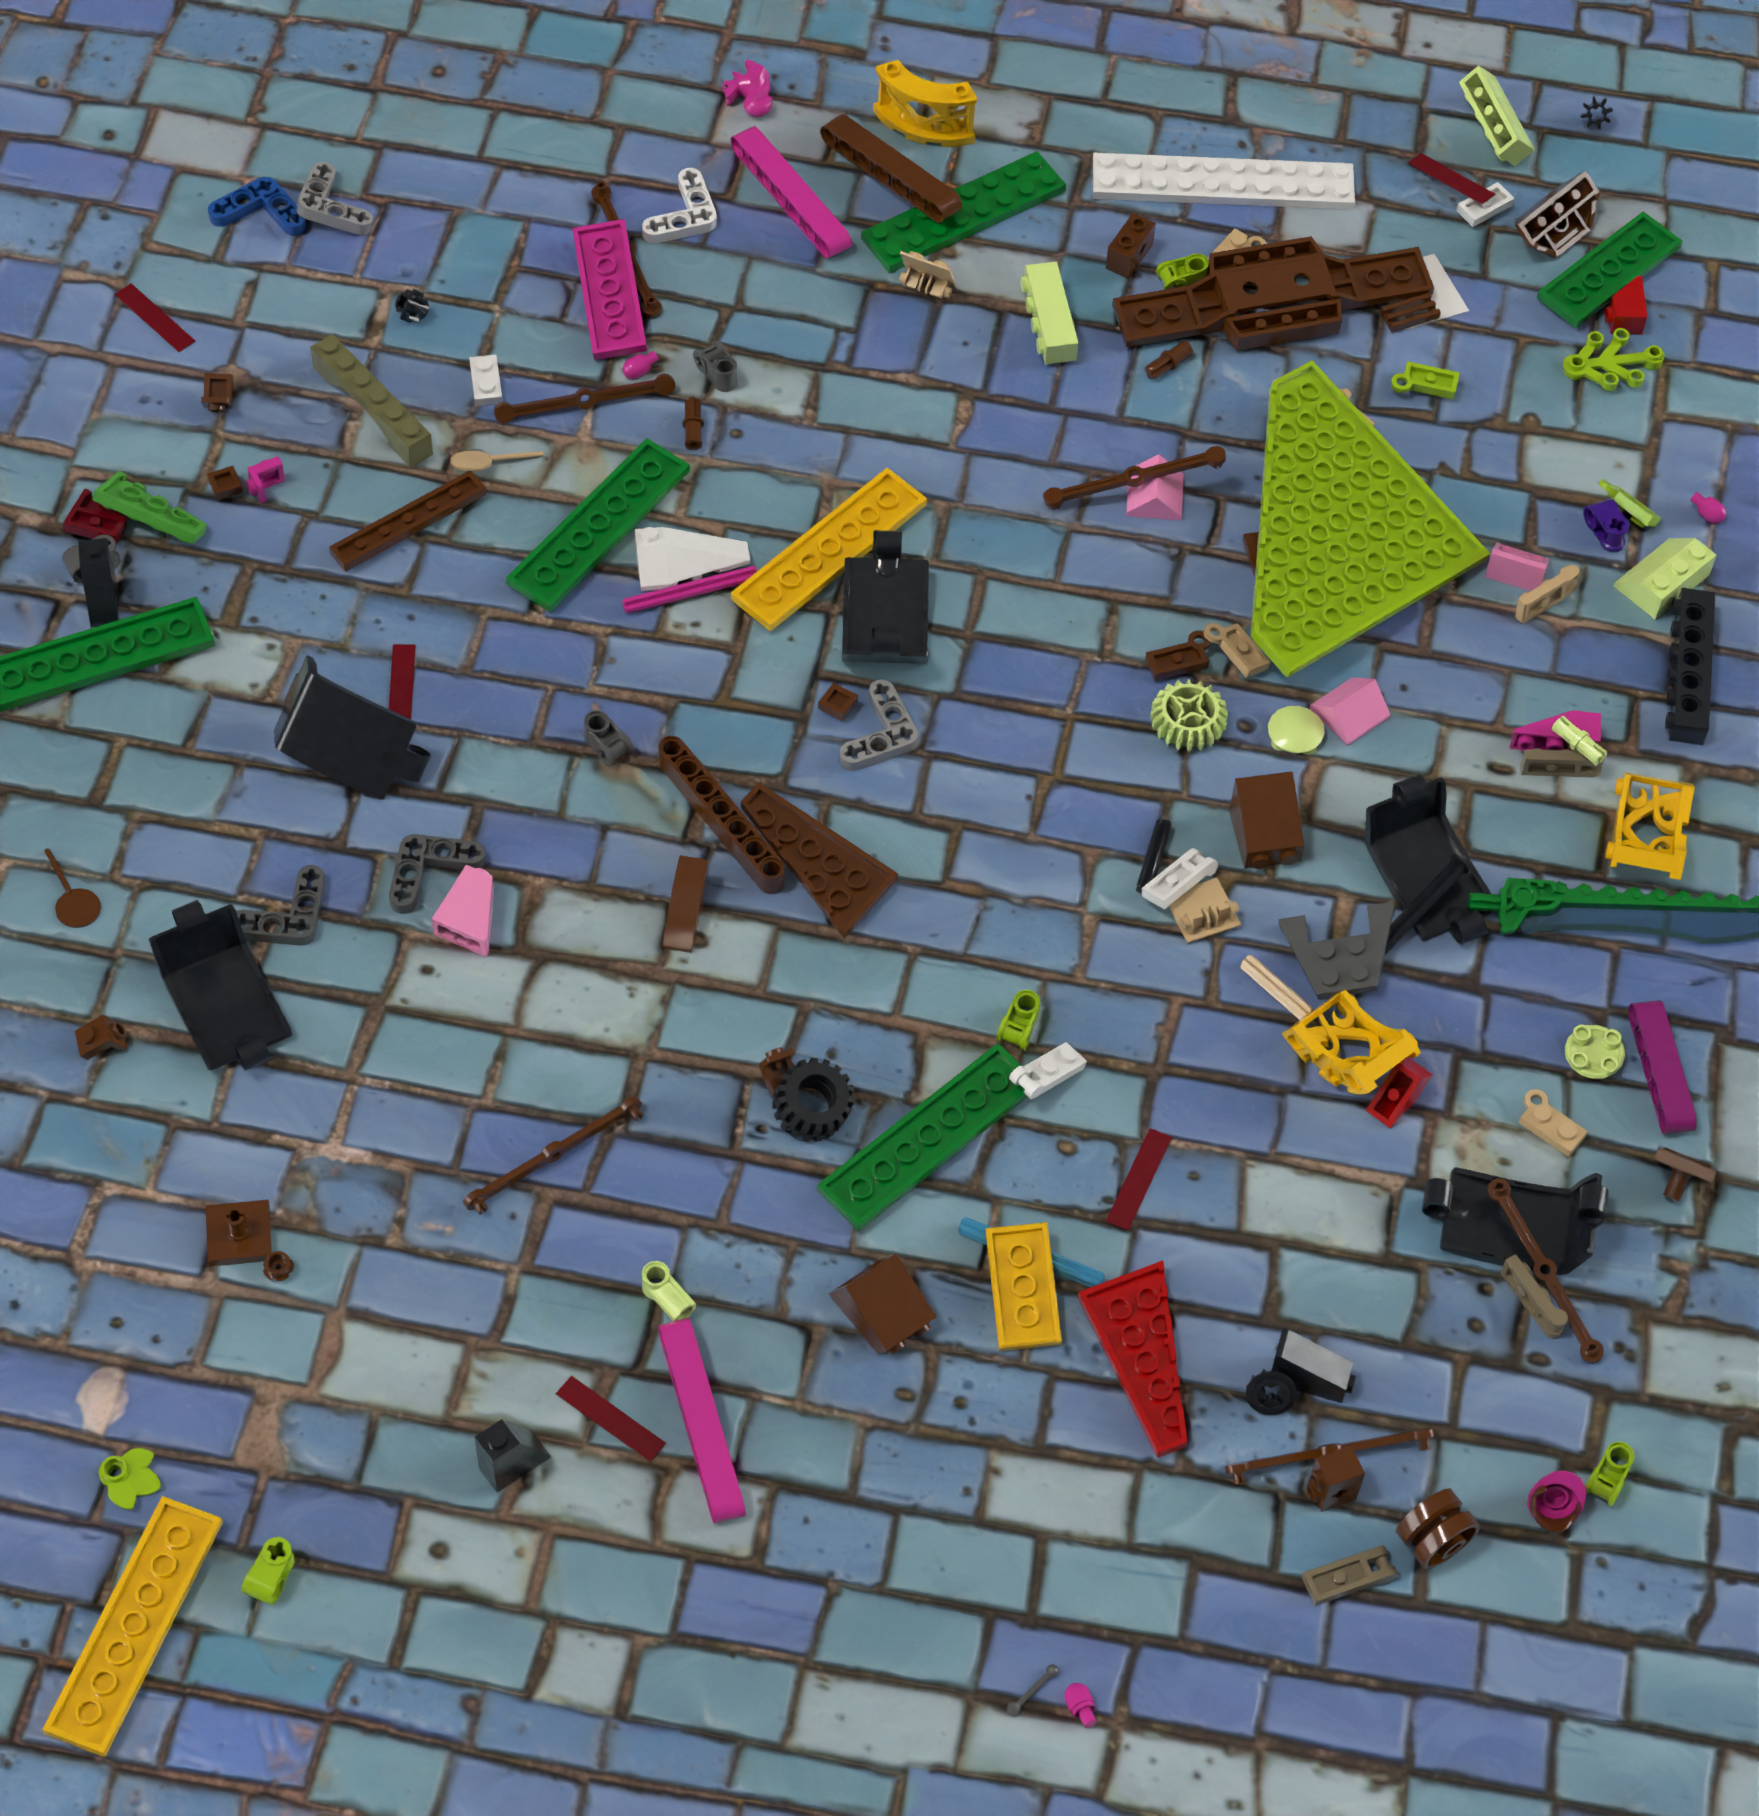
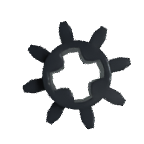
[1580,96,1613,129]
[395,289,429,323]

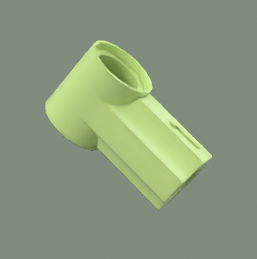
[642,1261,696,1321]

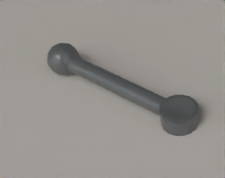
[1007,1664,1059,1717]

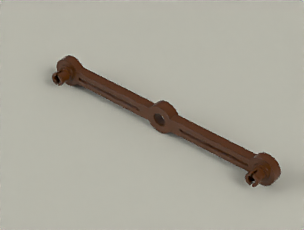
[591,182,662,319]
[494,373,675,423]
[1043,446,1226,510]
[463,1096,644,1215]
[1487,1178,1604,1364]
[1225,1428,1435,1485]

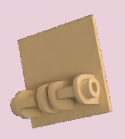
[899,251,956,300]
[1168,878,1241,943]

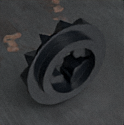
[1246,1368,1297,1415]

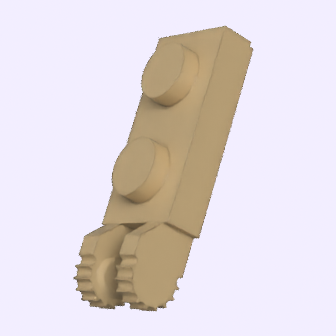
[1515,564,1581,624]

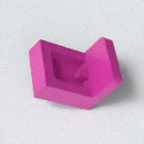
[246,456,285,503]

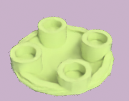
[1268,706,1325,755]
[1565,1025,1625,1079]

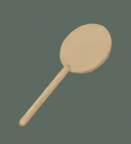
[451,451,544,471]

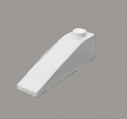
[635,527,750,591]

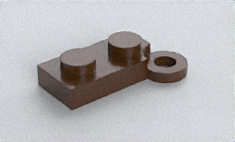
[1145,630,1210,681]

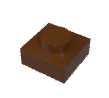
[207,466,244,501]
[818,682,858,721]

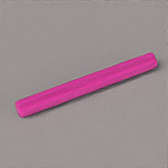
[622,566,757,613]

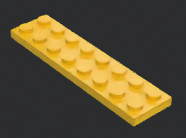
[731,467,927,632]
[42,1496,223,1757]

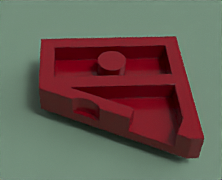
[63,489,127,544]

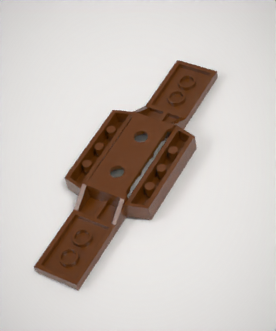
[1112,236,1434,351]

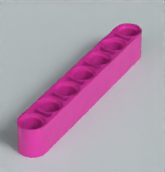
[730,126,852,259]
[658,1318,746,1524]

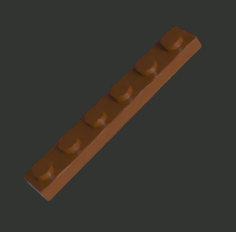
[329,471,486,572]

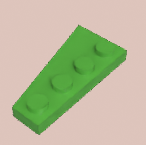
[92,470,207,544]

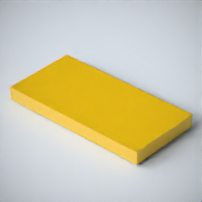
[985,1222,1062,1351]

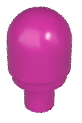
[622,351,658,380]
[1690,492,1726,524]
[1064,1683,1097,1728]

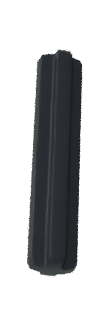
[1136,818,1171,894]

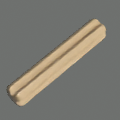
[1240,955,1313,1020]

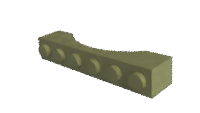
[310,334,433,468]

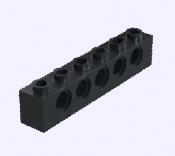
[1665,588,1715,745]

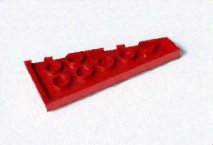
[1077,1260,1188,1458]

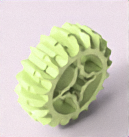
[1150,679,1228,752]

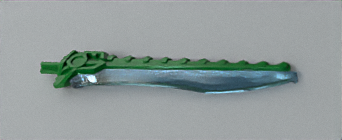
[1468,877,1759,944]

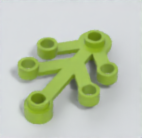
[1562,328,1665,391]

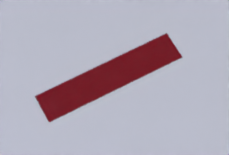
[1408,153,1496,205]
[114,283,196,352]
[389,644,416,720]
[1106,1128,1172,1231]
[555,1375,666,1462]

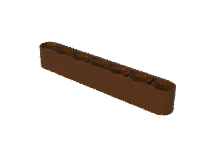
[820,114,962,223]
[659,736,785,894]

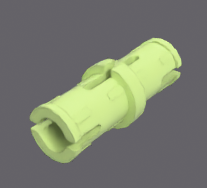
[1551,716,1607,766]

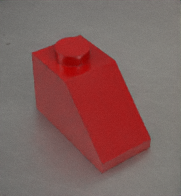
[1605,276,1647,335]
[1365,1058,1433,1128]

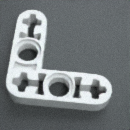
[642,168,717,244]

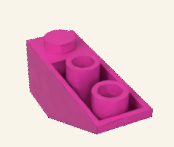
[1510,710,1601,751]

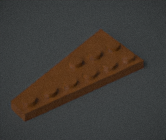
[741,783,898,939]

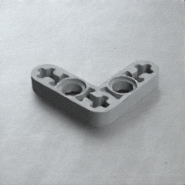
[297,161,373,235]
[839,679,918,771]

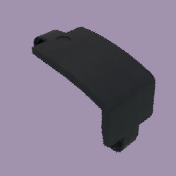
[842,530,929,664]
[274,655,431,800]
[1364,774,1493,945]
[149,900,293,1071]
[1422,1167,1609,1275]

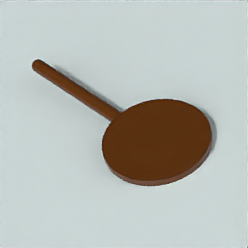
[44,848,101,928]

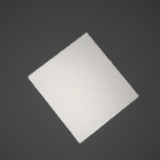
[1388,254,1469,330]

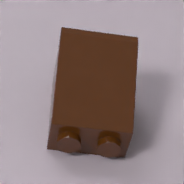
[1229,771,1305,869]
[829,1253,937,1355]

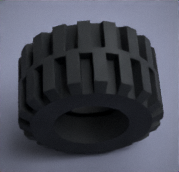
[772,1058,854,1142]

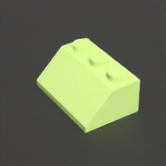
[1613,538,1716,620]

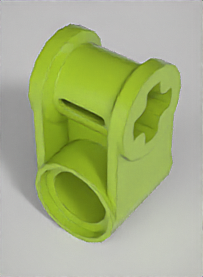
[1156,253,1209,290]
[996,989,1040,1051]
[1586,1441,1635,1507]
[241,1537,295,1605]

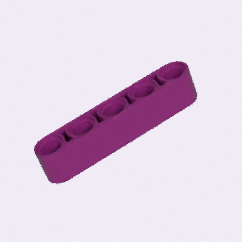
[1629,1000,1696,1135]

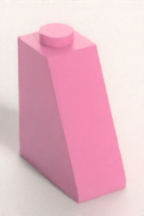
[432,865,494,957]

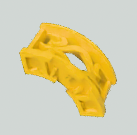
[873,60,977,147]
[1605,772,1695,880]
[1281,990,1421,1094]

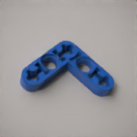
[208,177,307,236]

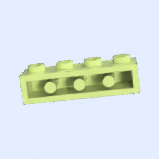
[1459,65,1535,166]
[1020,261,1078,364]

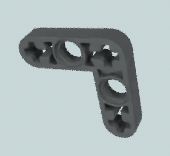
[389,834,486,914]
[236,865,325,946]

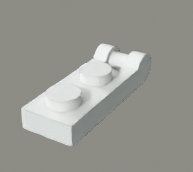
[1142,848,1218,909]
[1009,1042,1087,1099]

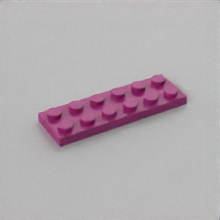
[572,219,648,360]

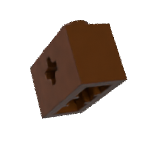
[1105,213,1156,279]
[1307,1445,1365,1512]

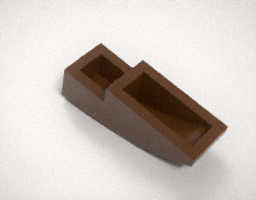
[662,855,709,953]

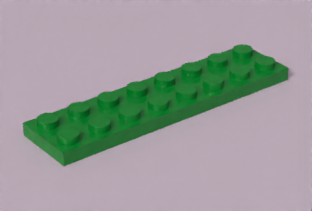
[861,151,1066,273]
[506,438,690,612]
[0,597,215,712]
[817,1043,1028,1232]

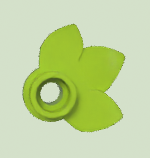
[98,1448,161,1510]

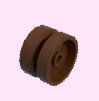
[1395,1488,1481,1570]

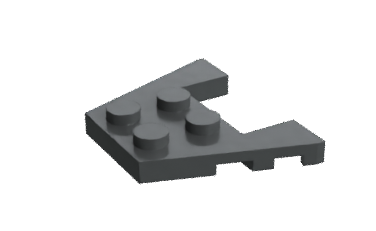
[1278,902,1395,999]

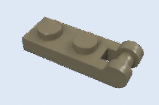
[1520,748,1605,777]
[1500,1254,1568,1339]
[1302,1545,1399,1606]

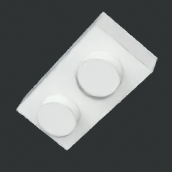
[1456,182,1515,227]
[469,355,502,406]

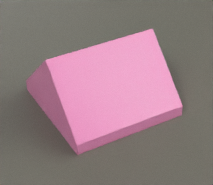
[1126,454,1184,520]
[1485,543,1550,591]
[1309,677,1390,746]

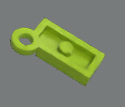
[1391,361,1460,400]
[1598,479,1661,528]

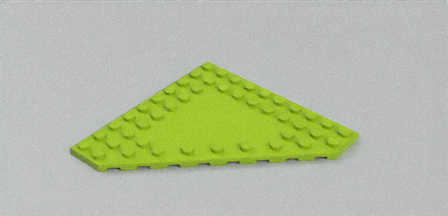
[1251,360,1491,678]

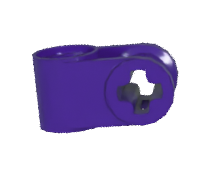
[1583,498,1629,552]

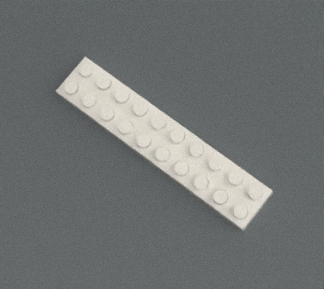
[1093,153,1355,210]

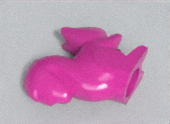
[722,59,773,117]

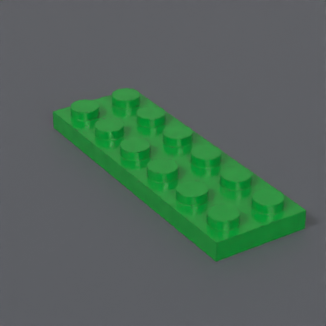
[1537,211,1683,328]

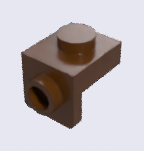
[201,373,234,413]
[75,1015,127,1060]
[758,1047,795,1098]

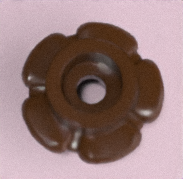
[263,1251,294,1281]

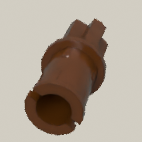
[1145,340,1194,379]
[682,397,704,450]

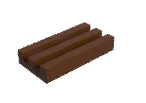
[1380,292,1441,333]

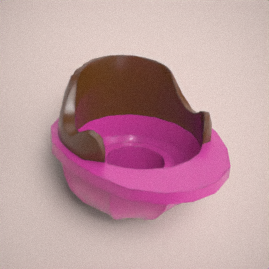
[1527,1470,1586,1532]

